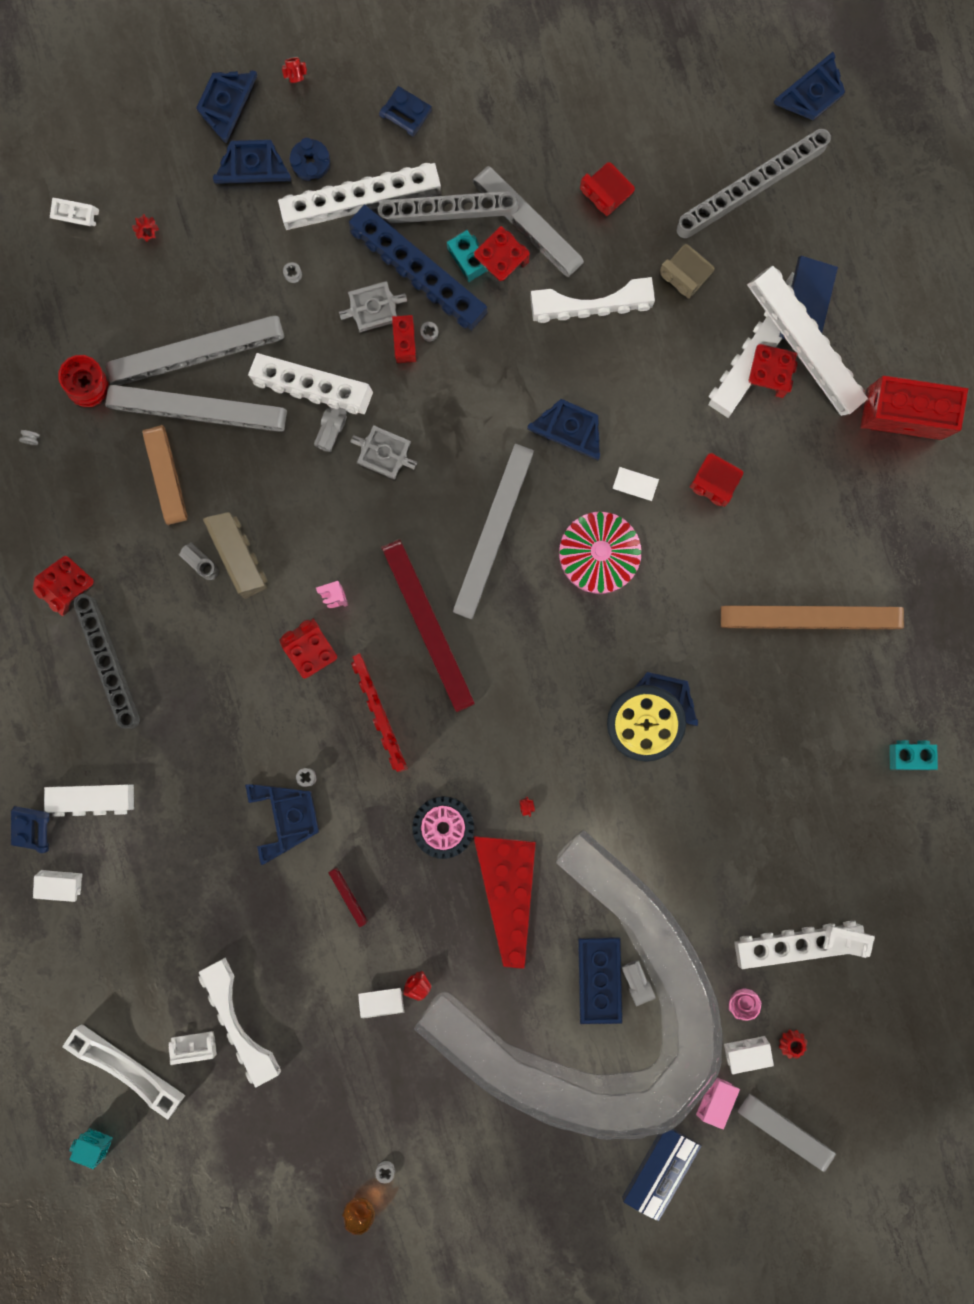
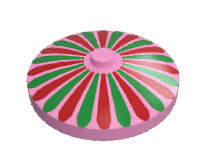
[559,512,641,594]

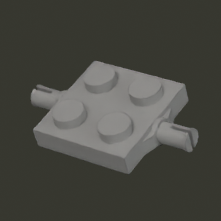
[339,281,407,332]
[351,425,417,480]

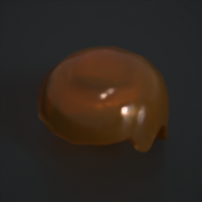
[342,1197,375,1235]

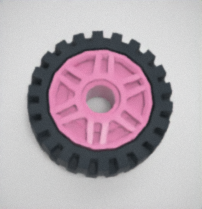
[412,796,474,859]

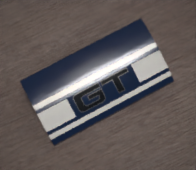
[622,1123,701,1221]

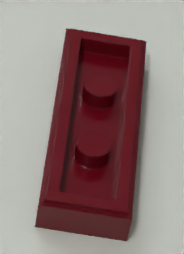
[328,867,368,928]

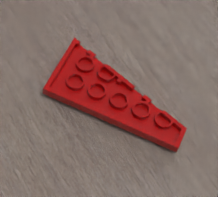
[351,654,408,772]
[473,836,536,969]

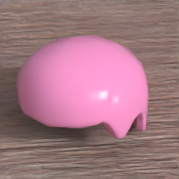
[729,988,762,1021]

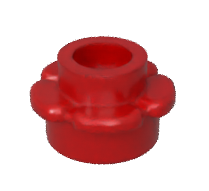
[519,796,535,817]

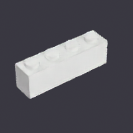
[44,785,134,817]

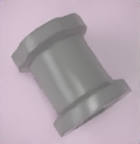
[296,768,317,787]

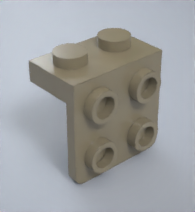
[659,244,715,299]

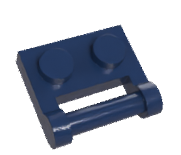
[379,86,432,137]
[11,806,49,853]

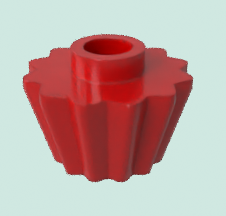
[403,971,432,1001]
[779,1030,807,1059]

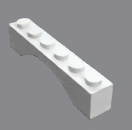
[530,277,655,323]
[198,958,281,1088]
[62,1024,185,1119]

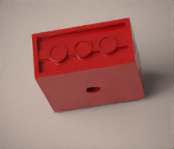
[860,376,969,440]

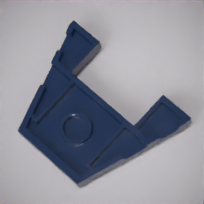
[245,784,319,865]

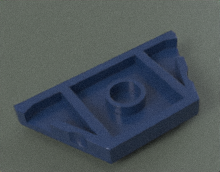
[774,52,845,120]
[196,70,258,143]
[213,140,291,183]
[527,399,600,461]
[625,672,698,726]

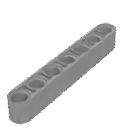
[472,166,584,277]
[378,191,519,224]

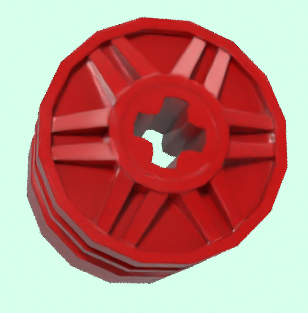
[58,355,109,407]

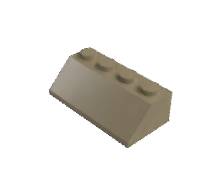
[203,512,268,599]

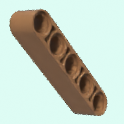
[143,425,188,525]

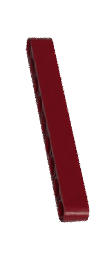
[381,539,475,713]

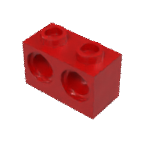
[392,315,417,363]

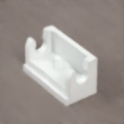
[50,198,99,226]
[613,467,659,501]
[33,870,82,902]
[823,925,875,958]
[358,988,405,1018]
[169,1031,217,1065]
[724,1036,774,1074]

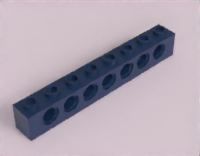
[349,204,487,331]

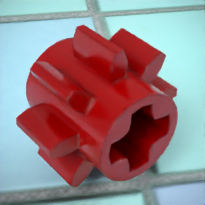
[282,57,307,83]
[132,214,159,242]

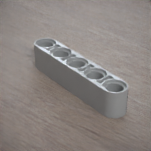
[738,1093,836,1172]

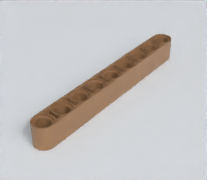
[721,606,904,629]

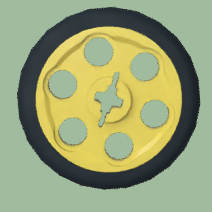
[607,685,686,762]

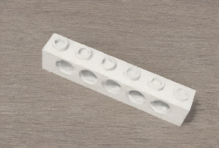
[248,353,373,414]
[734,921,864,969]

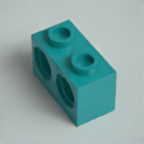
[447,230,488,283]
[890,740,938,770]
[69,1128,113,1169]

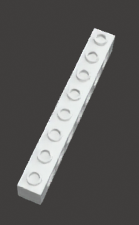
[278,163,441,230]

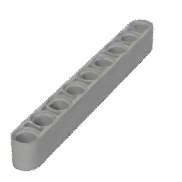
[676,129,831,238]
[105,316,285,386]
[105,385,287,431]
[453,444,535,619]

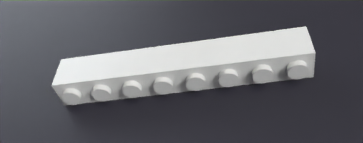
[747,266,868,416]
[708,272,794,418]

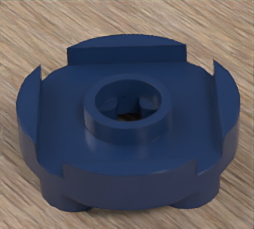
[289,138,330,181]

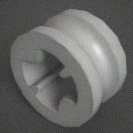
[283,262,302,283]
[420,322,438,342]
[19,430,40,445]
[375,1161,395,1184]

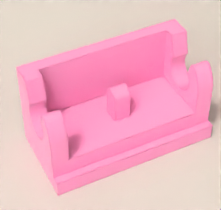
[316,581,348,608]
[696,1075,740,1130]

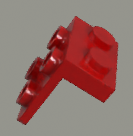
[580,162,635,216]
[474,226,530,281]
[748,344,798,398]
[689,453,744,507]
[33,556,94,617]
[279,618,337,678]

